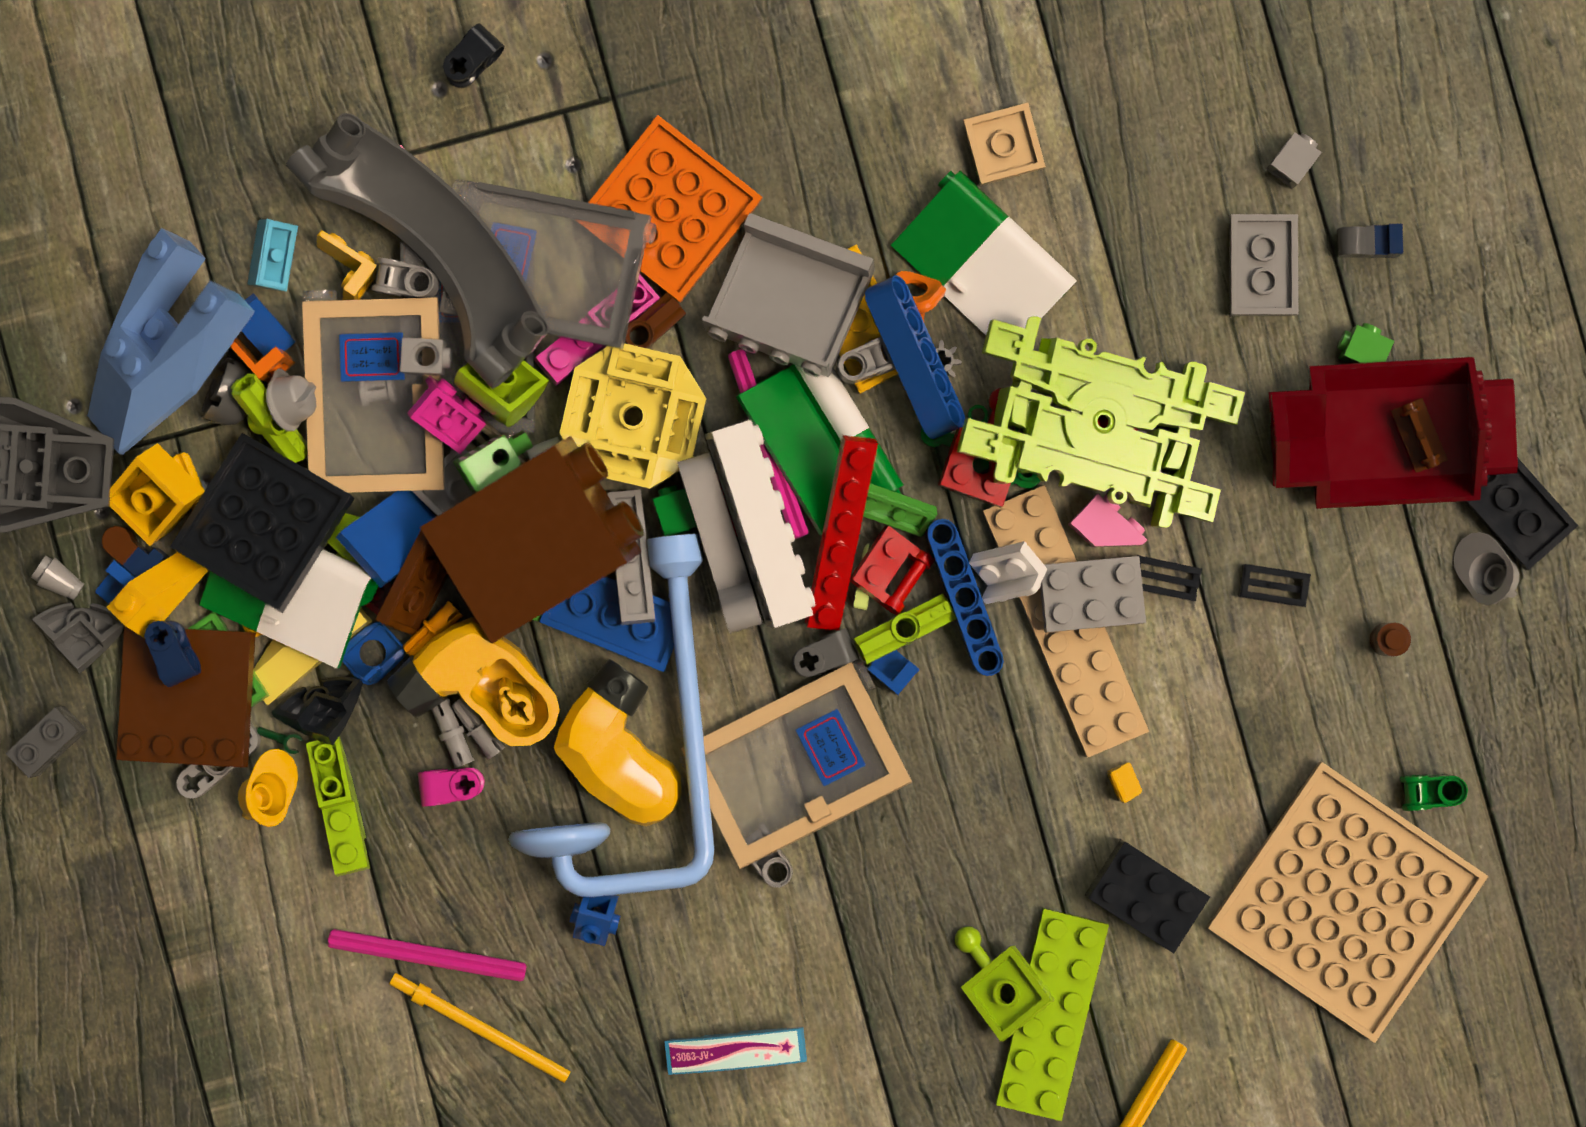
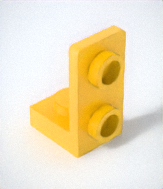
[317,230,377,300]

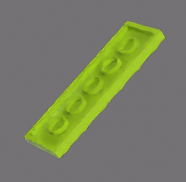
[995,908,1109,1121]

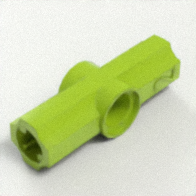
[231,374,308,463]
[853,594,956,665]

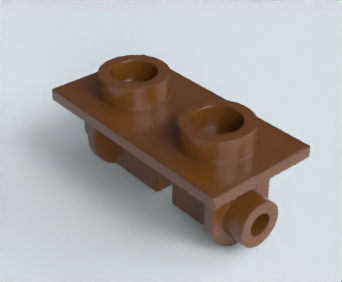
[1391,398,1448,473]

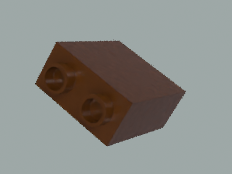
[420,436,644,644]

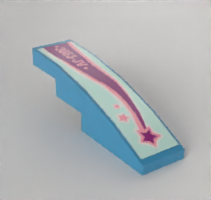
[664,1027,807,1075]

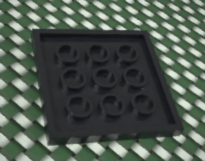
[170,433,355,614]

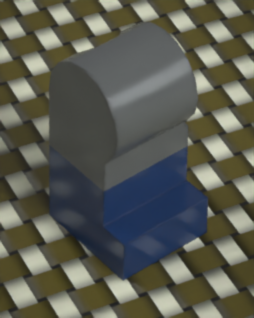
[1337,223,1403,258]

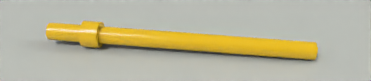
[389,973,571,1083]

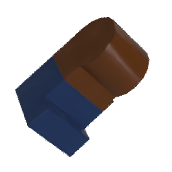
[102,526,169,577]

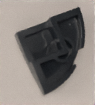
[271,677,363,745]

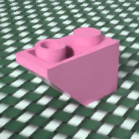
[1068,494,1147,547]

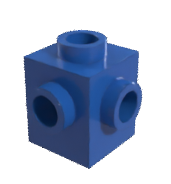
[570,895,621,946]

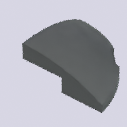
[32,603,125,674]

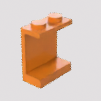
[230,337,296,384]

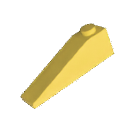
[254,608,373,706]

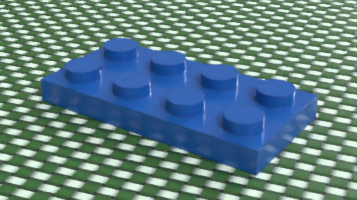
[539,576,674,672]

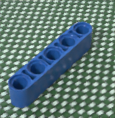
[865,275,965,439]
[926,519,1004,676]

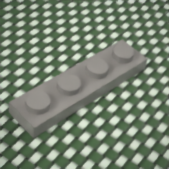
[607,489,655,625]

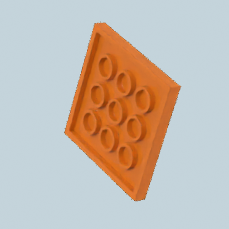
[575,115,763,303]

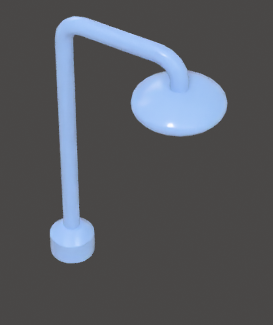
[509,534,714,897]

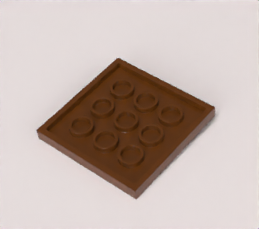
[116,626,256,767]

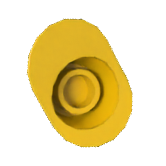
[238,749,298,827]

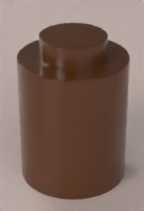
[1369,623,1411,656]

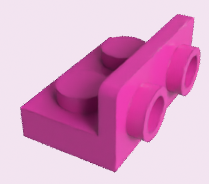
[407,375,486,454]

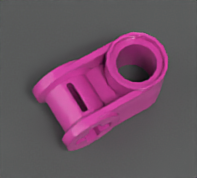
[417,767,485,807]

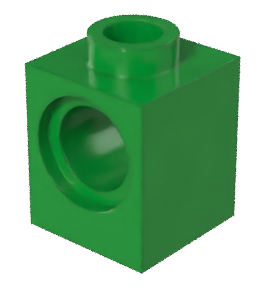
[653,485,697,536]

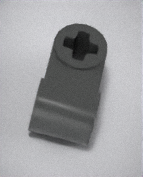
[792,628,859,677]

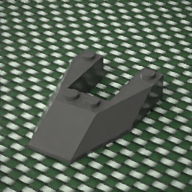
[0,397,114,533]

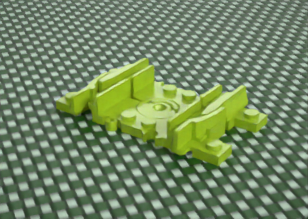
[957,316,1245,528]

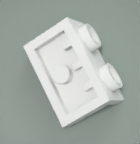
[969,541,1047,604]

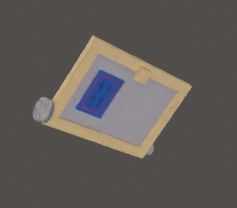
[302,290,445,493]
[679,659,912,869]

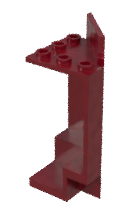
[1268,357,1518,509]

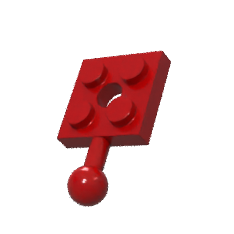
[938,388,1011,508]

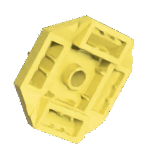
[559,343,706,489]

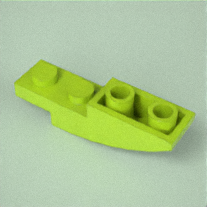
[306,736,370,877]

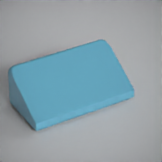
[248,219,298,292]

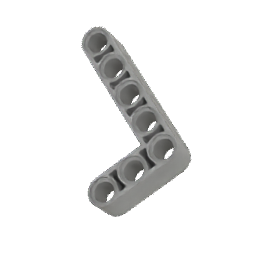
[677,452,762,634]

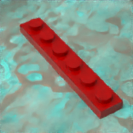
[805,435,878,630]

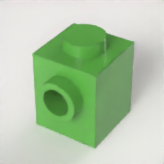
[1337,323,1394,364]

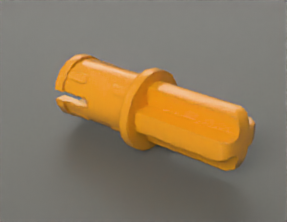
[403,601,463,656]

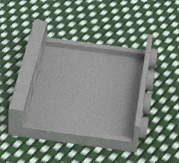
[702,213,875,377]

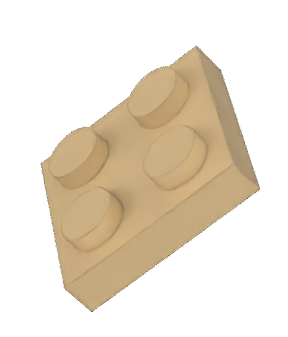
[963,103,1046,186]

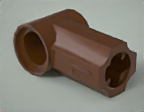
[625,292,686,349]

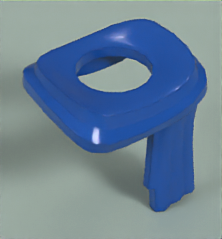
[342,622,406,685]

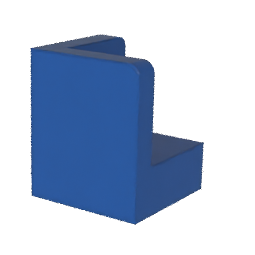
[96,560,136,604]
[866,650,920,695]

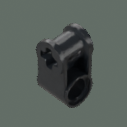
[443,23,505,88]

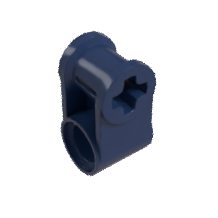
[144,621,201,688]

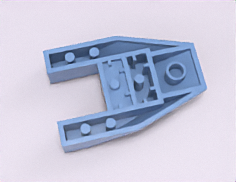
[87,228,255,455]

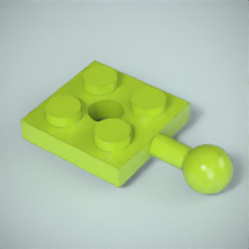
[955,926,1055,1042]

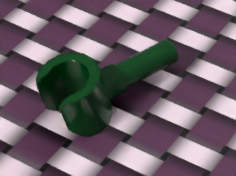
[257,727,303,754]

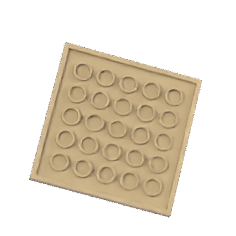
[1207,761,1489,1043]

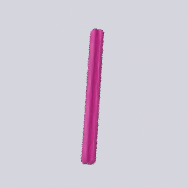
[728,349,808,539]
[328,929,527,982]

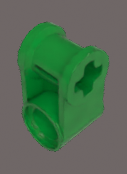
[1400,774,1468,811]

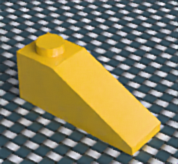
[107,552,209,638]

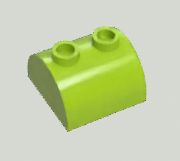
[454,360,549,427]

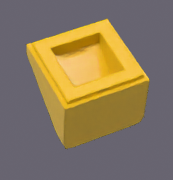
[1107,762,1142,803]

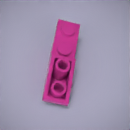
[534,273,660,386]

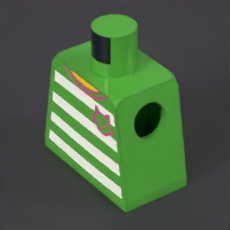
[452,430,533,492]

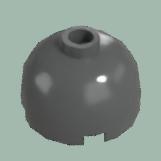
[201,356,254,426]

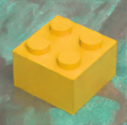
[110,443,205,546]

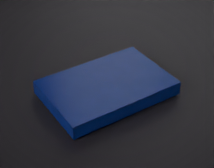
[336,491,436,588]

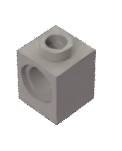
[1266,133,1322,189]
[400,338,452,376]

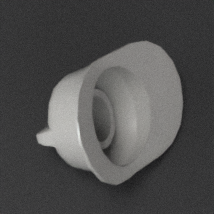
[266,369,316,431]
[1453,532,1519,605]

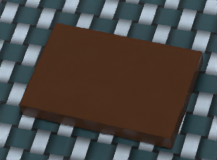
[375,530,449,635]

